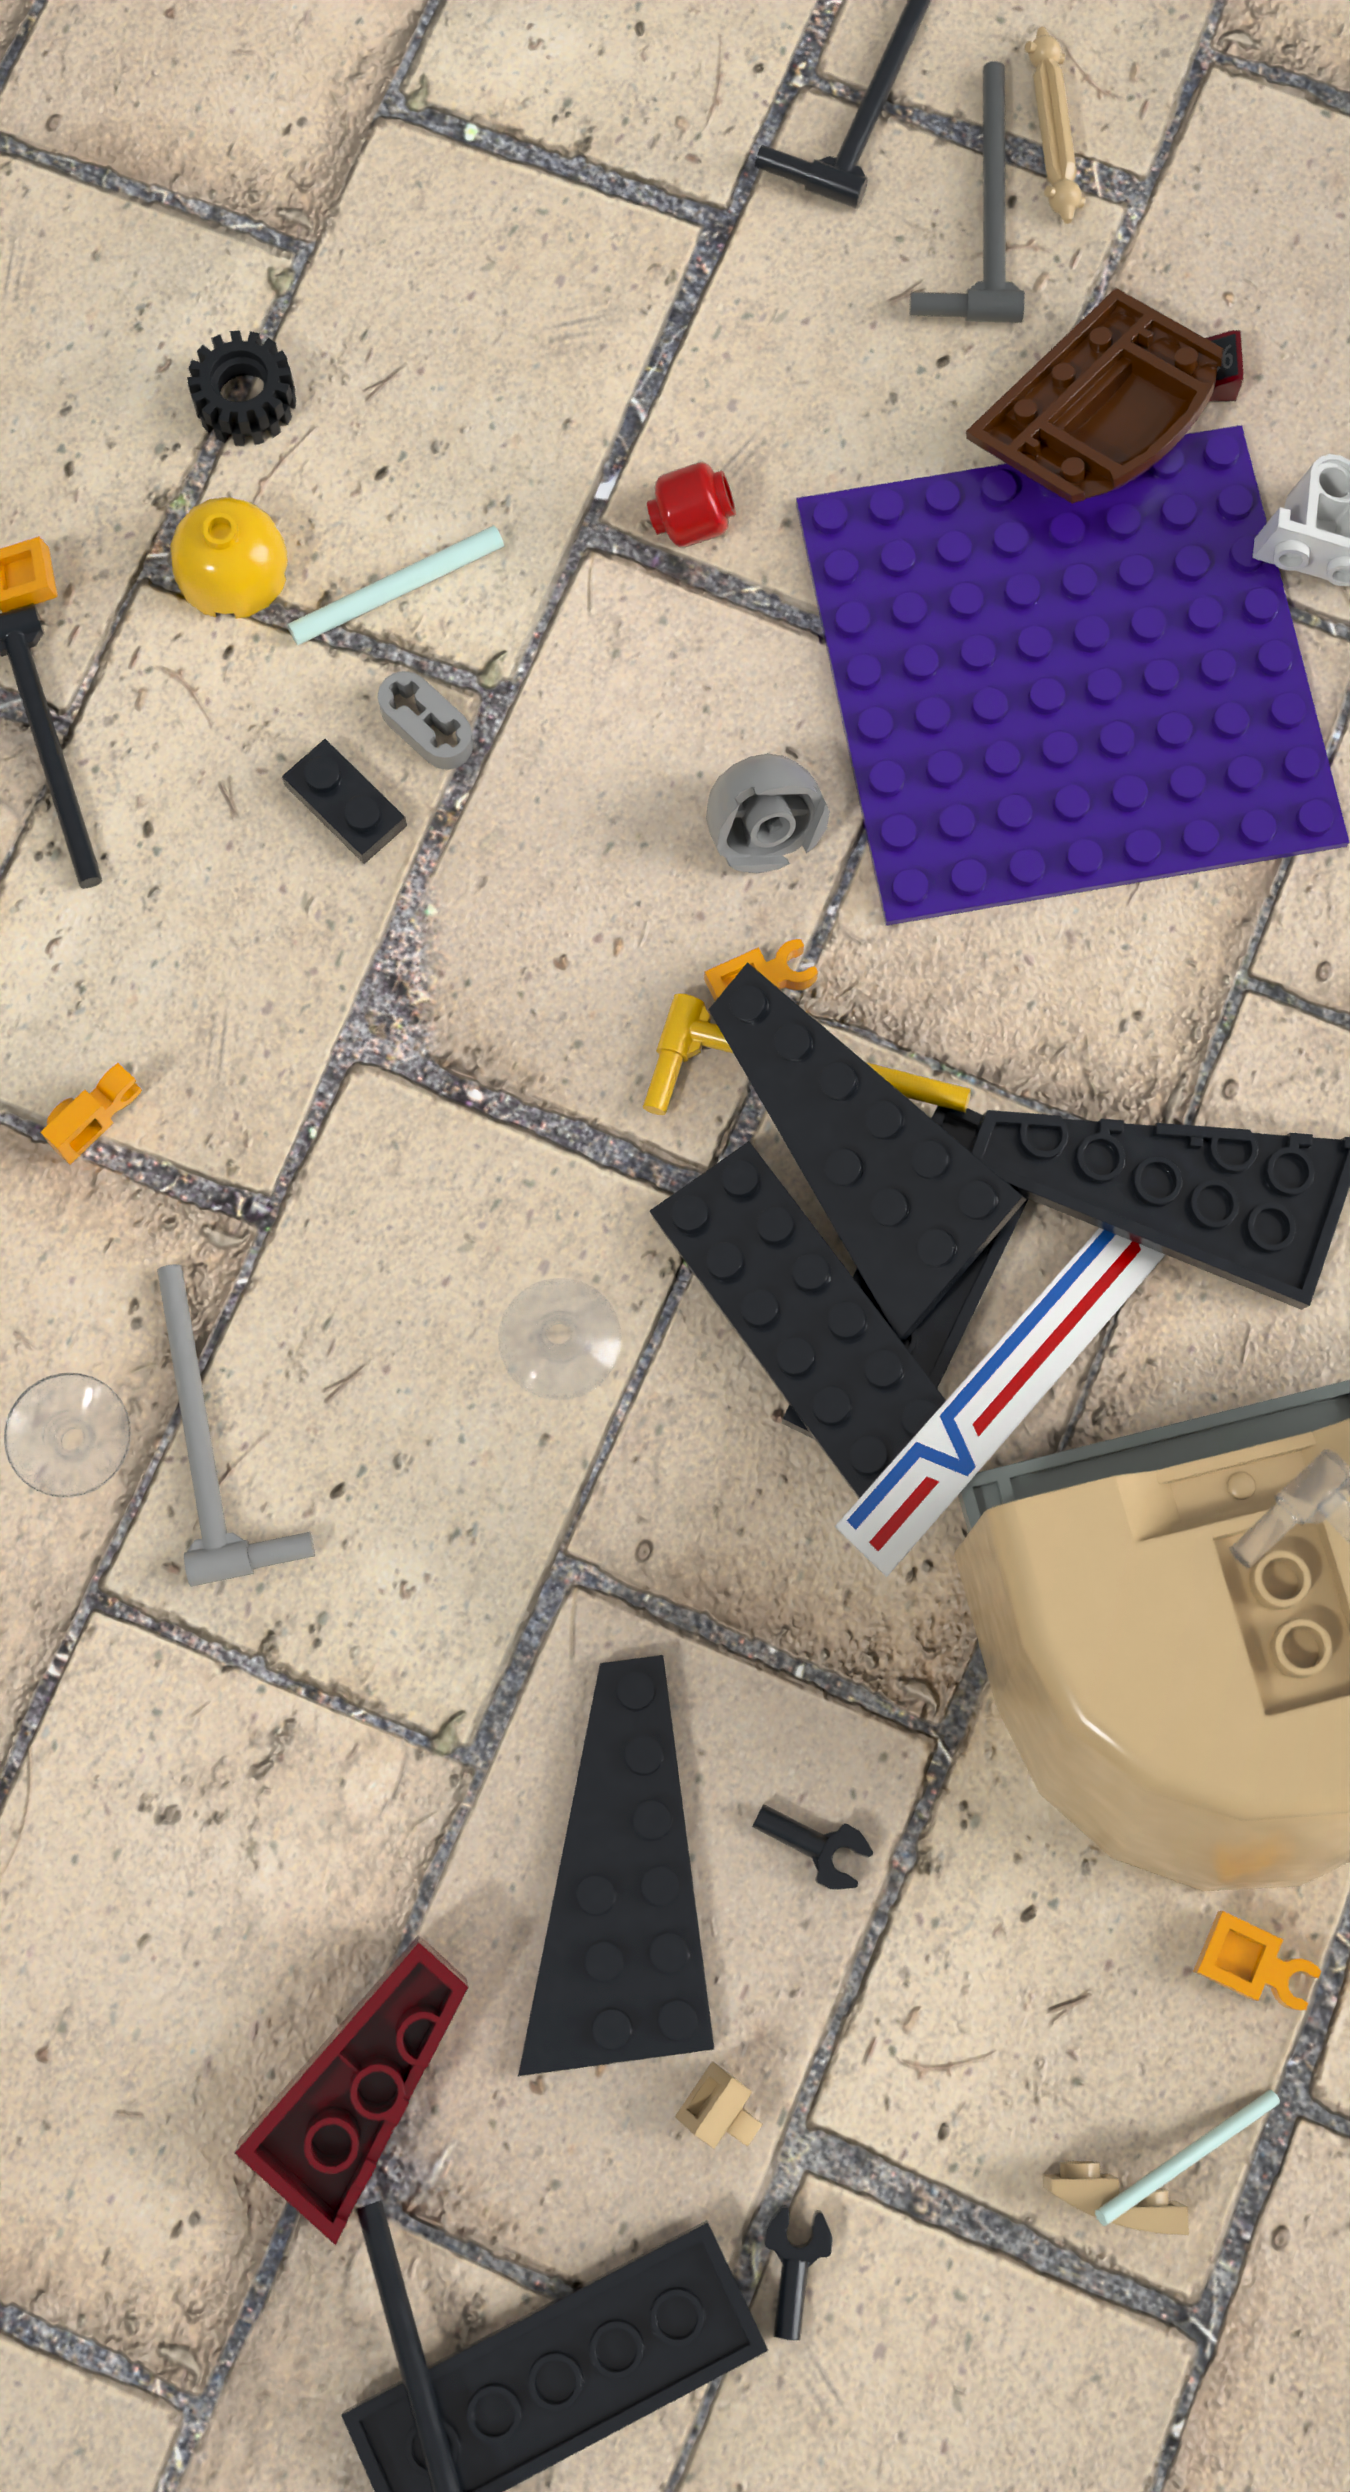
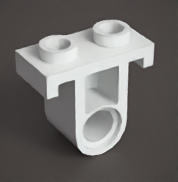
[1252,454,1350,587]

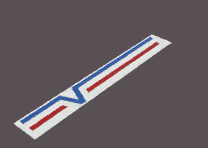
[835,1228,1165,1577]

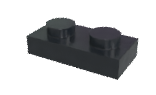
[282,739,407,864]

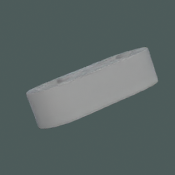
[378,671,474,770]

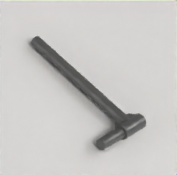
[909,61,1025,323]

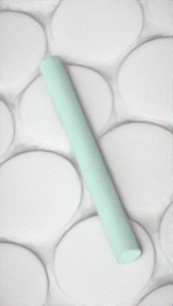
[287,525,504,645]

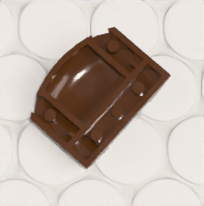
[966,288,1223,503]

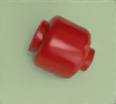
[647,462,736,548]

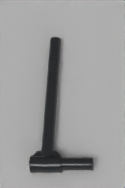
[755,0,931,209]
[0,603,103,888]
[356,2200,462,2492]

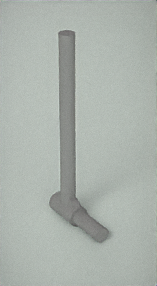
[157,1264,315,1587]

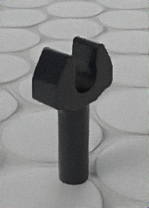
[752,1804,873,1890]
[764,2205,833,2341]

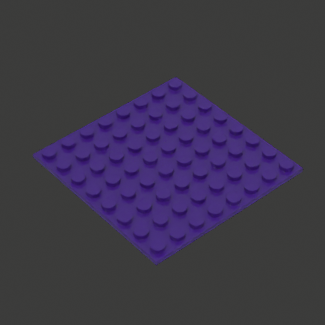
[796,425,1350,926]

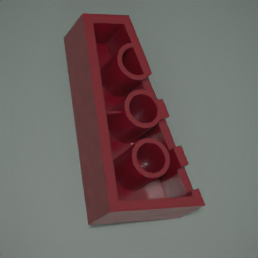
[235,1935,469,2246]

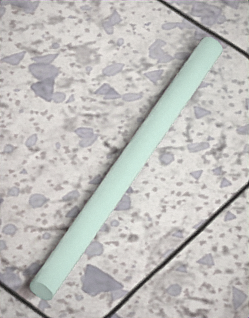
[1095,2090,1280,2226]

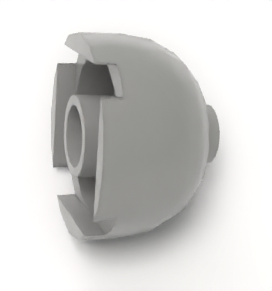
[706,753,830,873]

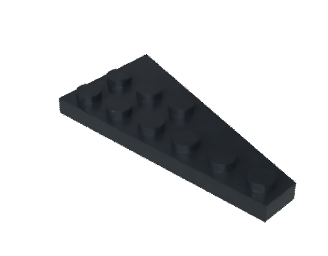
[708,962,1027,1342]
[969,1110,1350,1310]
[518,1655,715,2076]

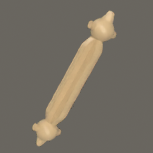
[1024,26,1086,224]

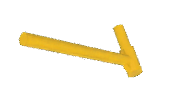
[643,993,971,1115]

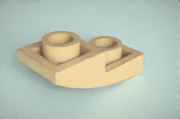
[1043,2161,1189,2235]

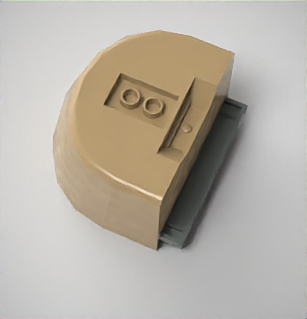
[954,1380,1350,1891]

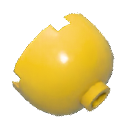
[170,497,288,618]

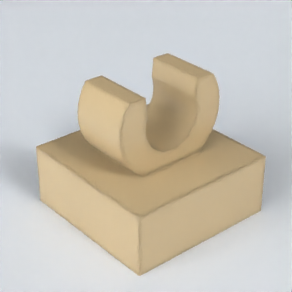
[675,2061,763,2149]

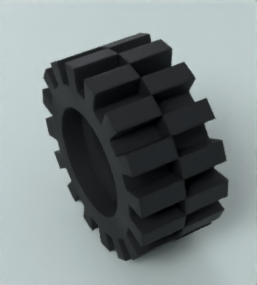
[187,330,296,446]

